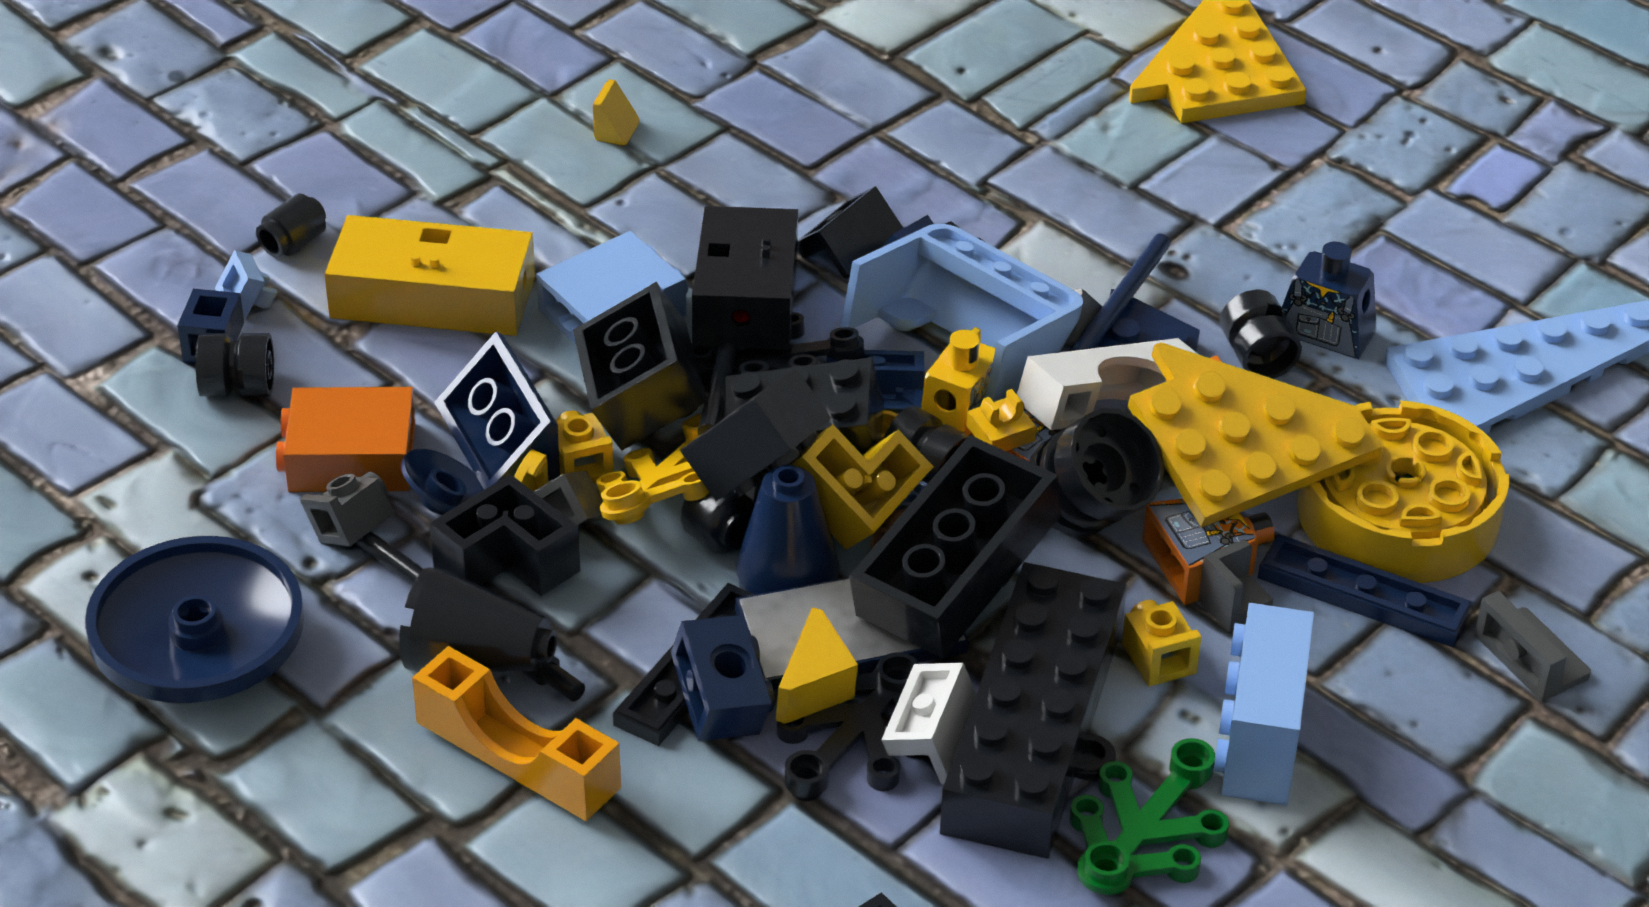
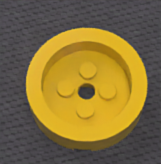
[1297,400,1509,583]

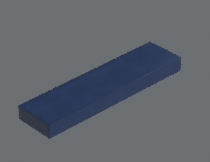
[1257,534,1474,648]

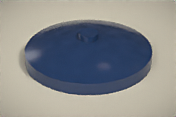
[85,536,304,703]

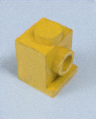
[556,410,614,484]
[1122,600,1202,687]

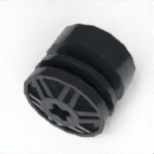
[1029,408,1164,537]

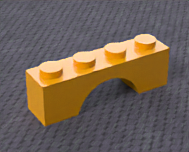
[412,646,621,821]

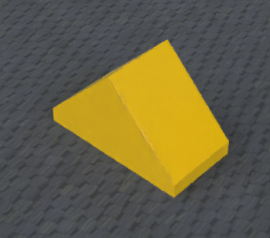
[776,607,858,724]

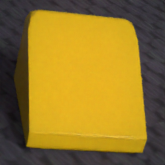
[593,79,639,146]

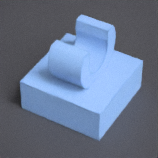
[215,250,278,319]

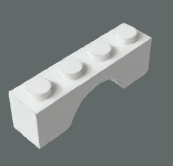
[1017,338,1198,430]

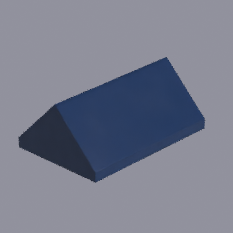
[434,331,560,490]

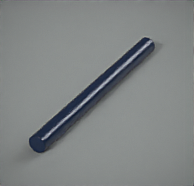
[1070,233,1171,351]

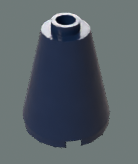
[736,465,839,594]

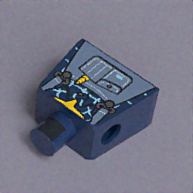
[1281,241,1376,360]

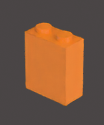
[276,387,416,492]

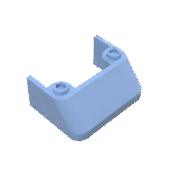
[841,224,1083,402]

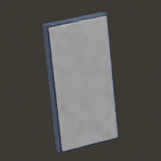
[735,577,969,690]

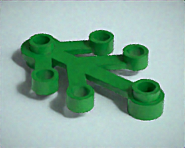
[1069,738,1229,895]

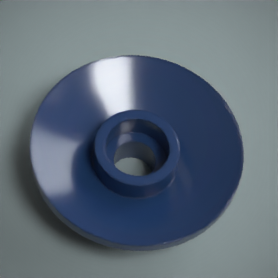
[401,449,484,515]

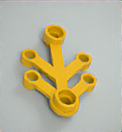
[596,413,709,525]

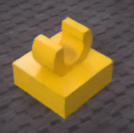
[966,389,1036,451]

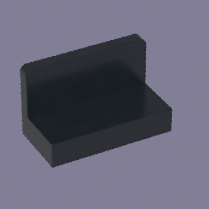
[798,186,903,279]

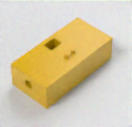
[325,215,535,336]

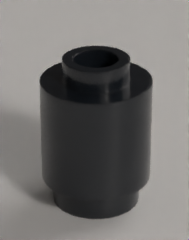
[256,193,326,258]

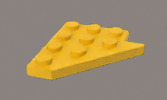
[1129,0,1307,124]
[1128,342,1383,528]

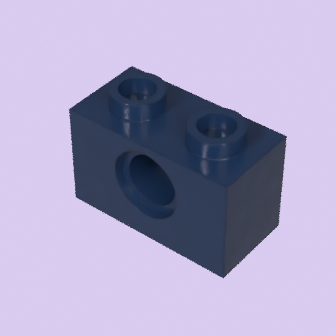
[671,615,774,741]

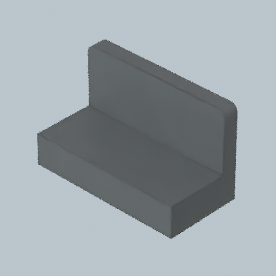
[1474,591,1591,702]

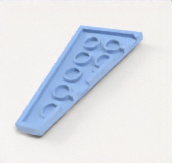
[1384,300,1649,434]

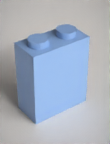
[536,231,688,344]

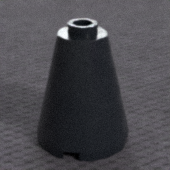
[399,567,557,673]

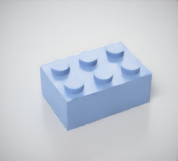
[1214,603,1314,806]

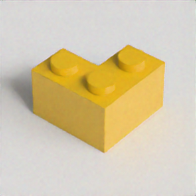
[788,424,934,550]

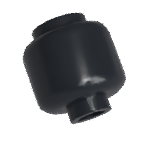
[680,490,755,553]

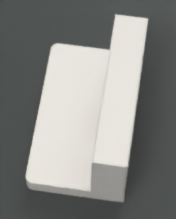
[882,663,976,784]

